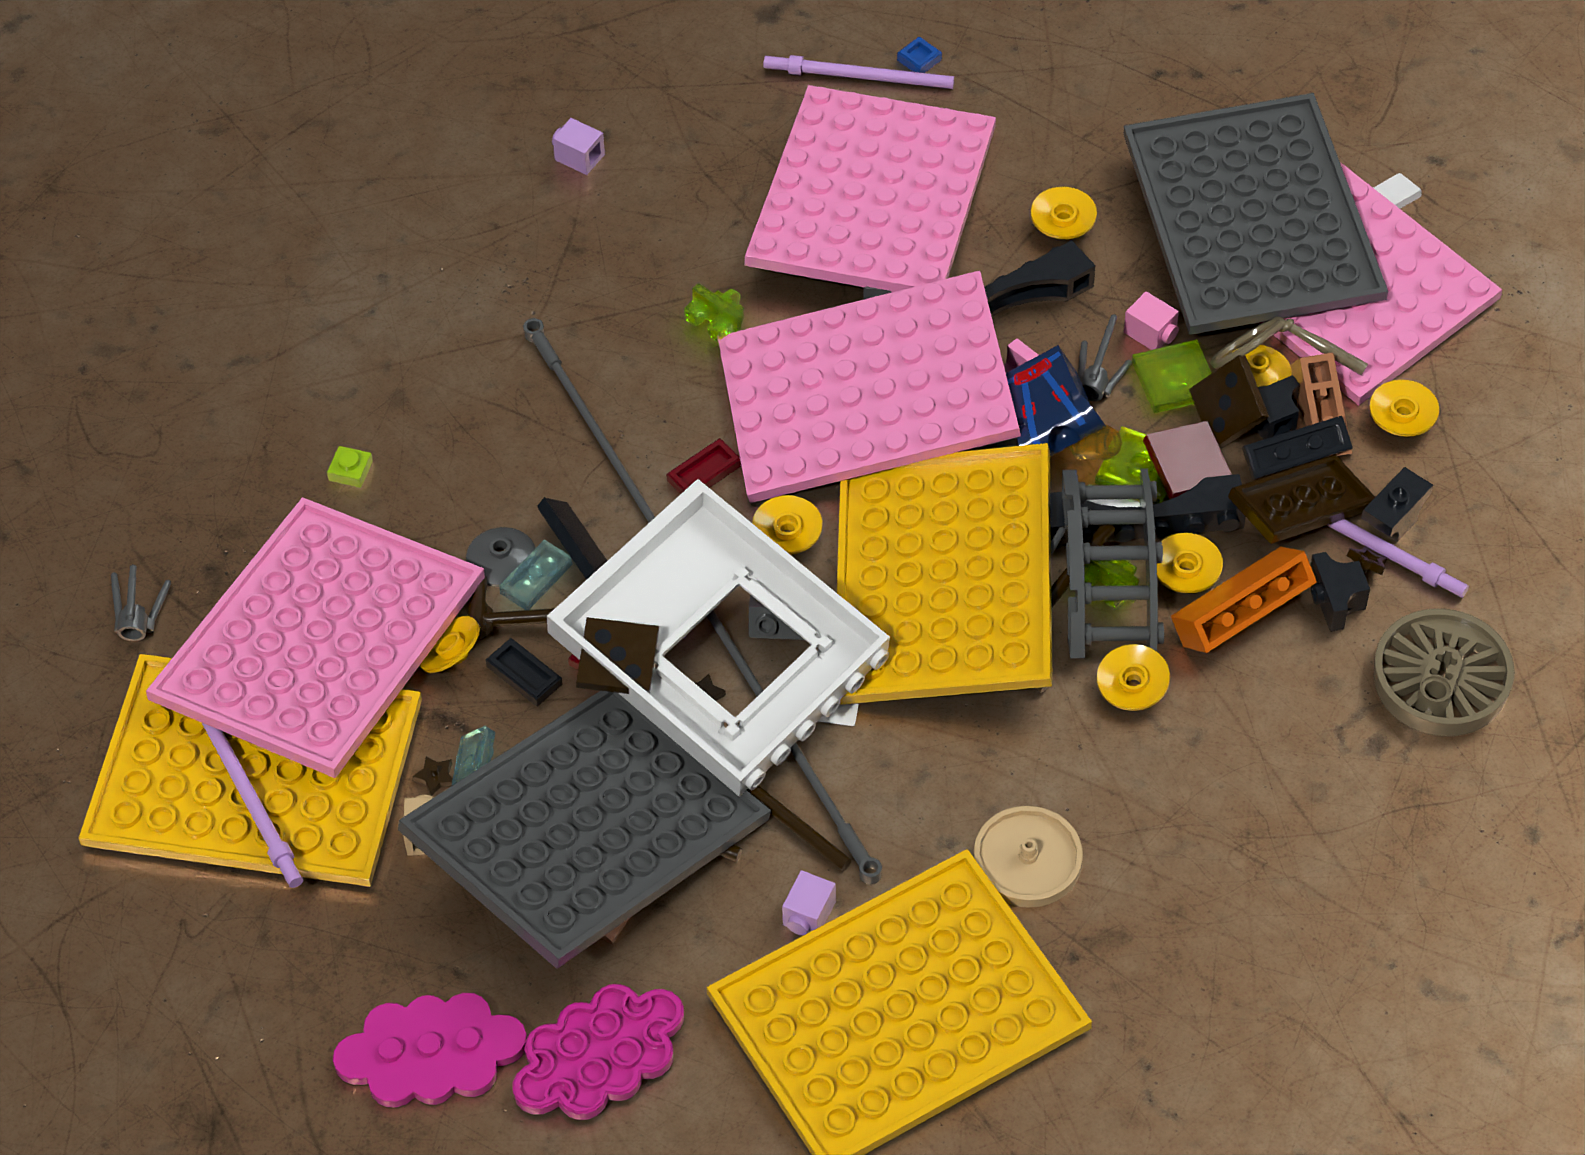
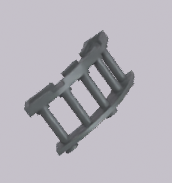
[1062,469,1164,658]

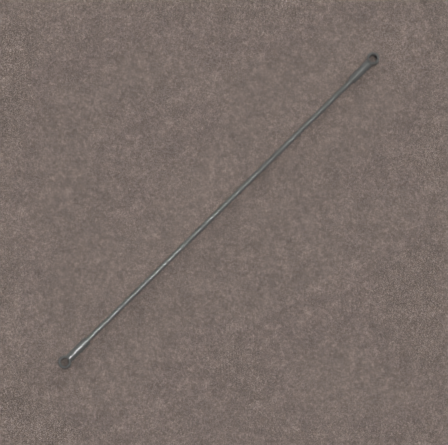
[523,318,882,884]

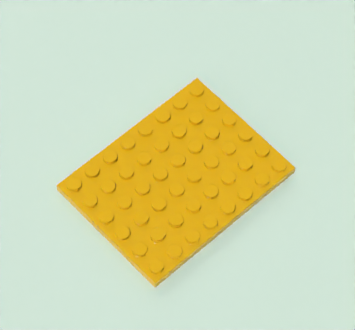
[837,443,1052,705]
[78,654,422,887]
[707,849,1092,1155]

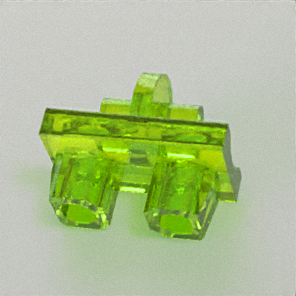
[684,283,744,343]
[1084,560,1139,610]

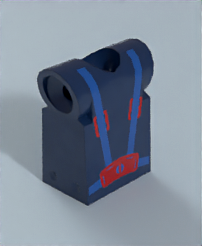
[1006,345,1106,457]

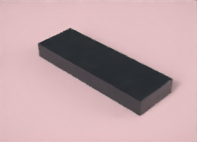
[1242,416,1353,480]
[537,497,607,580]

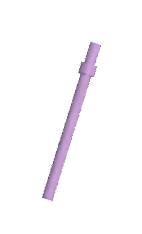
[763,55,954,89]
[1327,519,1469,598]
[201,722,303,888]

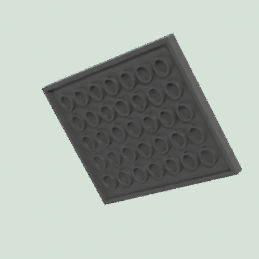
[1123,93,1388,335]
[398,691,771,969]

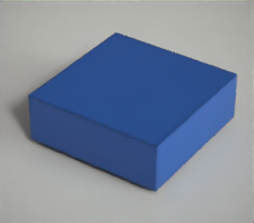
[897,36,942,73]

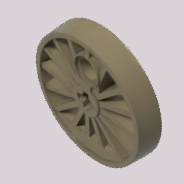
[1374,609,1515,736]

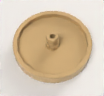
[974,806,1083,908]

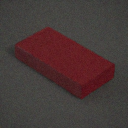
[666,438,742,494]

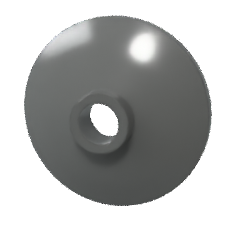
[466,527,537,587]

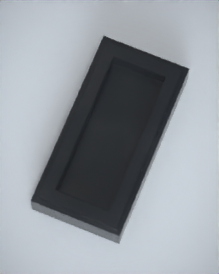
[485,638,563,707]

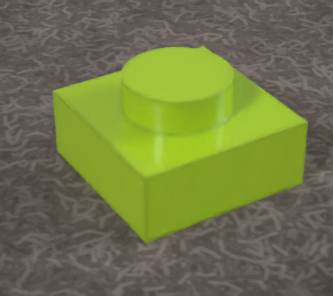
[327,446,373,488]

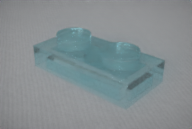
[499,539,573,610]
[451,726,496,786]

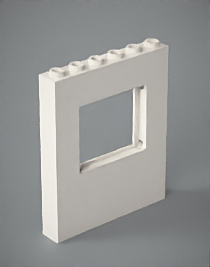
[547,479,890,797]

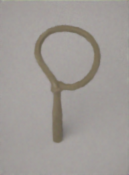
[1210,316,1368,375]

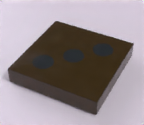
[1189,355,1269,449]
[576,617,659,694]

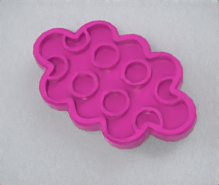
[513,984,684,1120]
[333,993,527,1108]

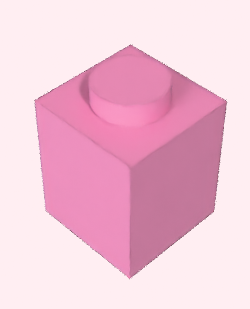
[1123,291,1179,353]

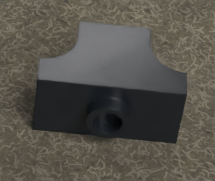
[1250,375,1300,440]
[1362,467,1433,542]
[1310,552,1370,632]

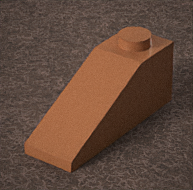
[1291,353,1352,457]

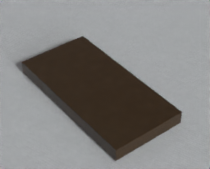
[1228,455,1375,544]

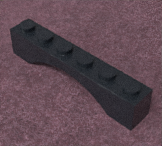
[984,240,1096,317]
[1050,474,1246,549]

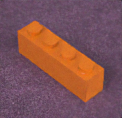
[1171,546,1317,653]

